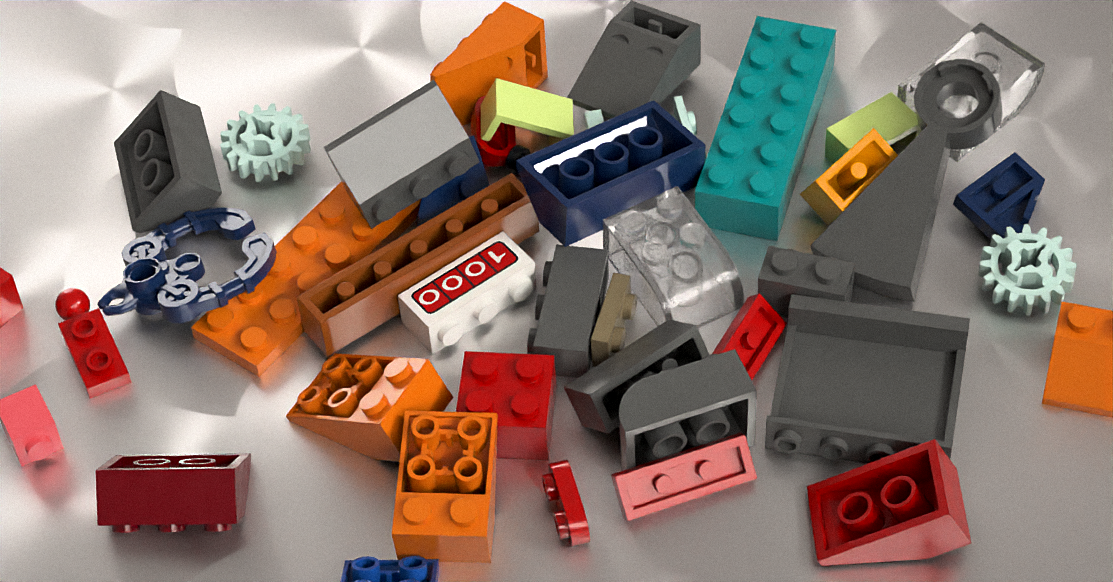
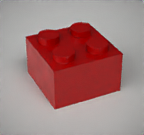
[456,351,557,461]

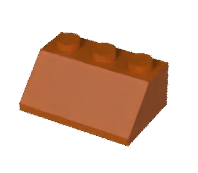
[1042,301,1113,418]

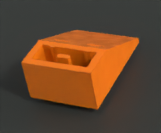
[430,1,548,126]
[286,353,454,462]
[392,411,498,563]

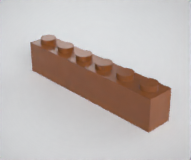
[297,173,540,357]

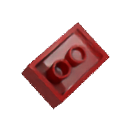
[807,439,972,566]

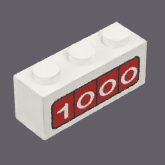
[398,232,537,354]

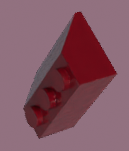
[95,453,251,533]

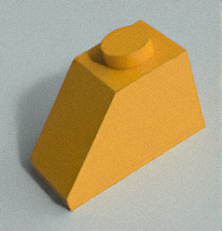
[800,128,898,225]

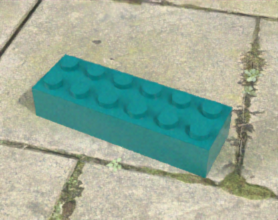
[695,16,836,241]

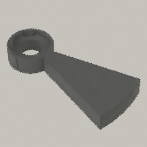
[810,59,1003,302]

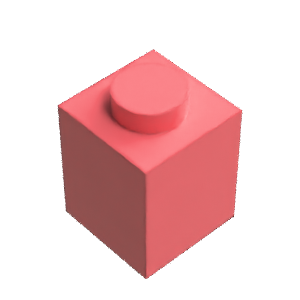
[0,384,64,467]

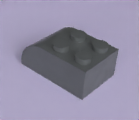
[619,349,757,471]

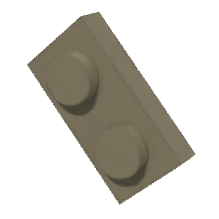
[591,272,637,367]

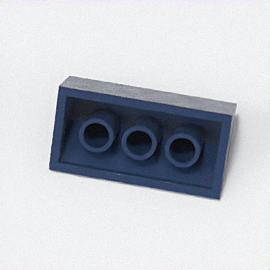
[516,100,706,247]

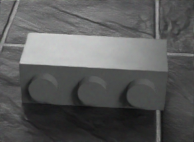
[527,244,609,378]
[564,319,710,433]

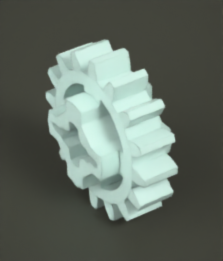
[220,103,311,182]
[978,224,1077,316]

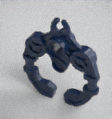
[97,207,277,323]

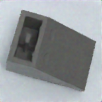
[567,0,701,119]

